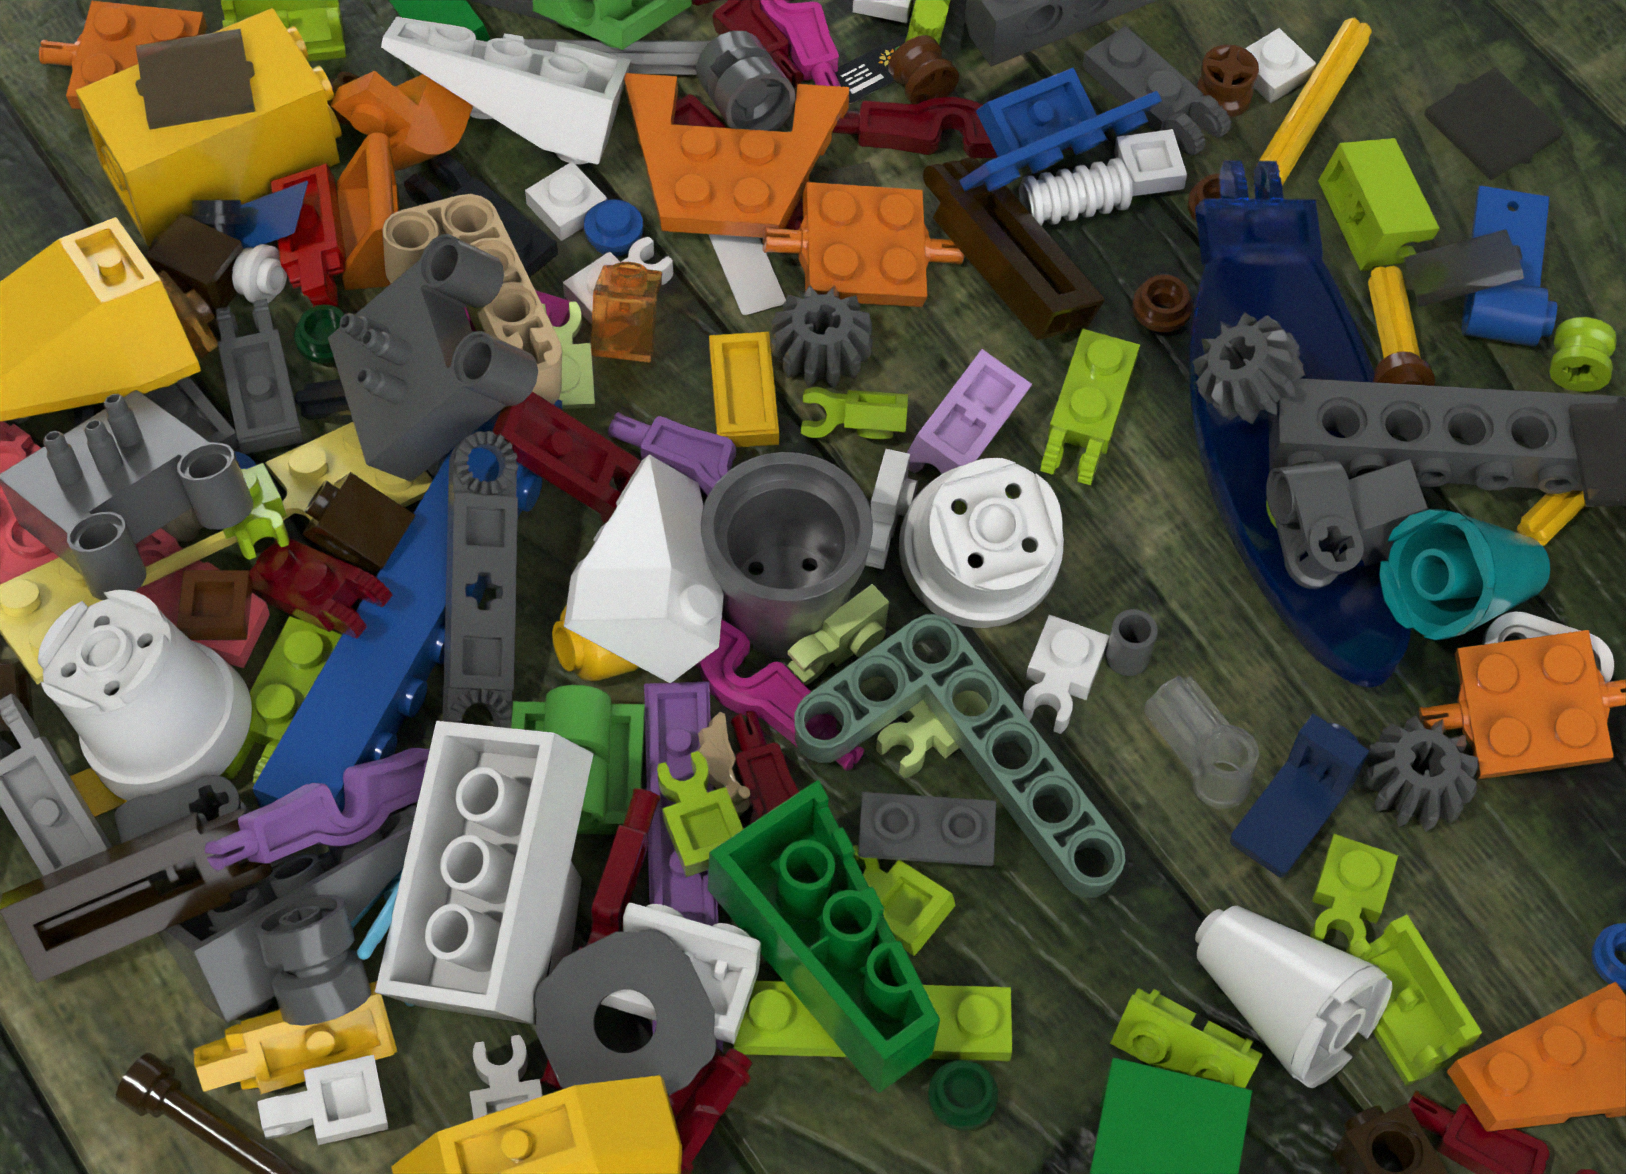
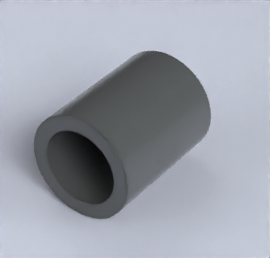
[1105,609,1158,676]

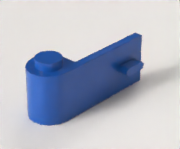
[1461,185,1557,347]

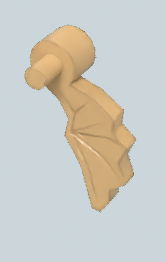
[697,712,750,817]

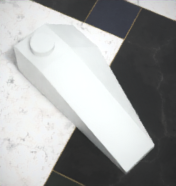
[381,17,631,165]
[564,455,723,683]

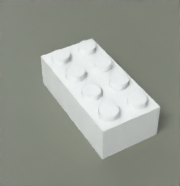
[375,721,594,1025]

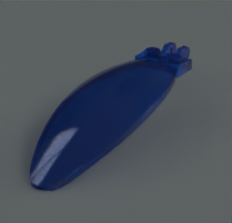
[1189,160,1411,688]

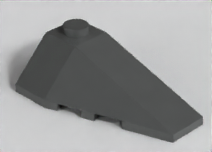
[157,804,417,1023]

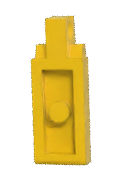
[193,981,397,1094]

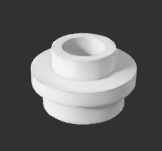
[232,244,287,303]

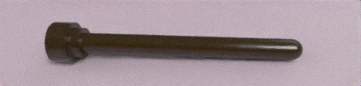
[116,1052,305,1174]

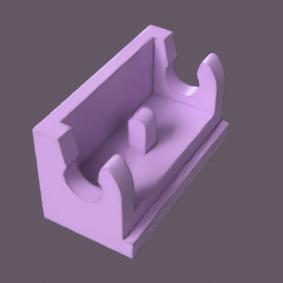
[907,349,1032,474]

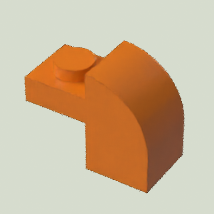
[331,70,473,170]

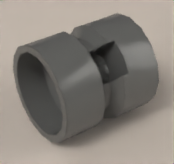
[696,31,796,131]
[255,895,371,1026]

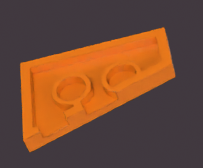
[1446,982,1626,1131]

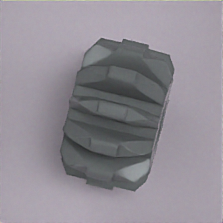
[771,284,873,389]
[1192,312,1305,424]
[1363,715,1478,832]

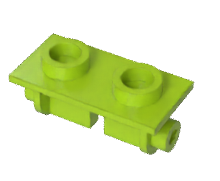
[1110,988,1263,1088]

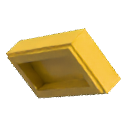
[709,332,779,447]

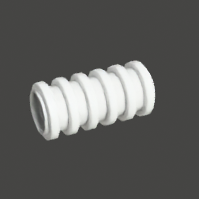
[1019,158,1133,226]

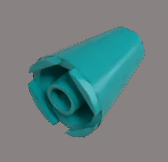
[1379,509,1550,640]

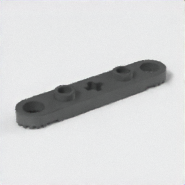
[443,431,518,728]

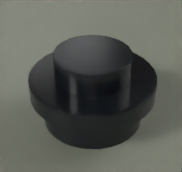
[188,200,247,236]

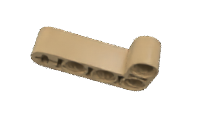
[382,194,562,404]

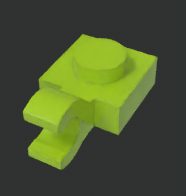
[801,387,908,439]

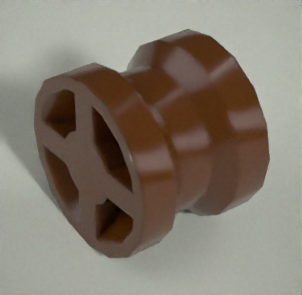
[888,35,959,104]
[1197,44,1259,118]

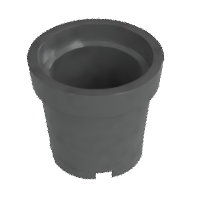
[701,452,873,658]

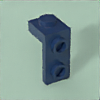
[1230,713,1370,877]

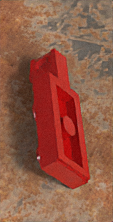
[271,163,346,307]

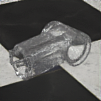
[1144,675,1259,808]

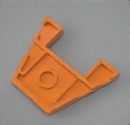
[624,73,849,238]

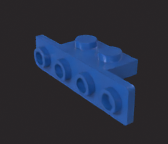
[960,67,1162,192]

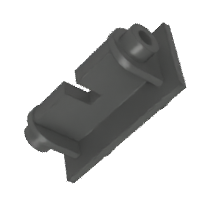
[858,792,996,866]

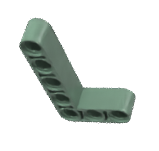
[794,614,1125,898]

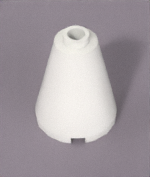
[1195,906,1392,1088]

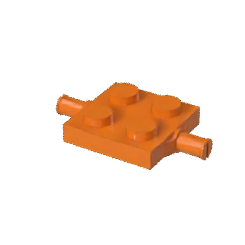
[39,1,207,110]
[762,182,964,307]
[1419,630,1626,779]

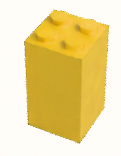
[75,8,342,246]

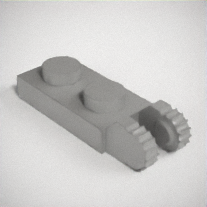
[0,693,112,876]

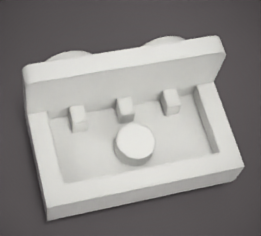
[601,903,761,1044]

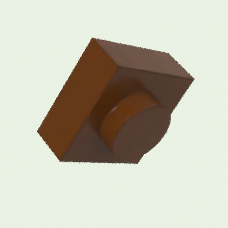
[177,570,253,640]

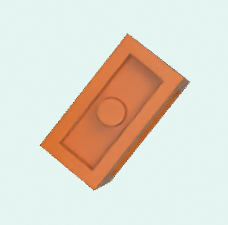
[337,133,400,290]

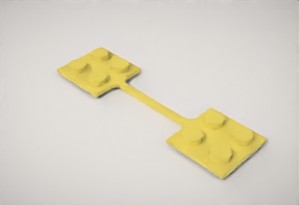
[0,422,433,684]

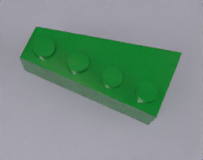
[708,779,940,1094]

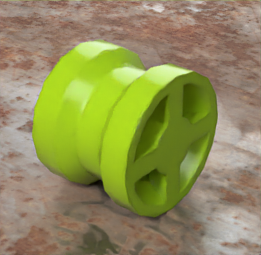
[1549,317,1617,392]

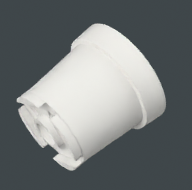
[899,458,1064,628]
[38,590,252,801]

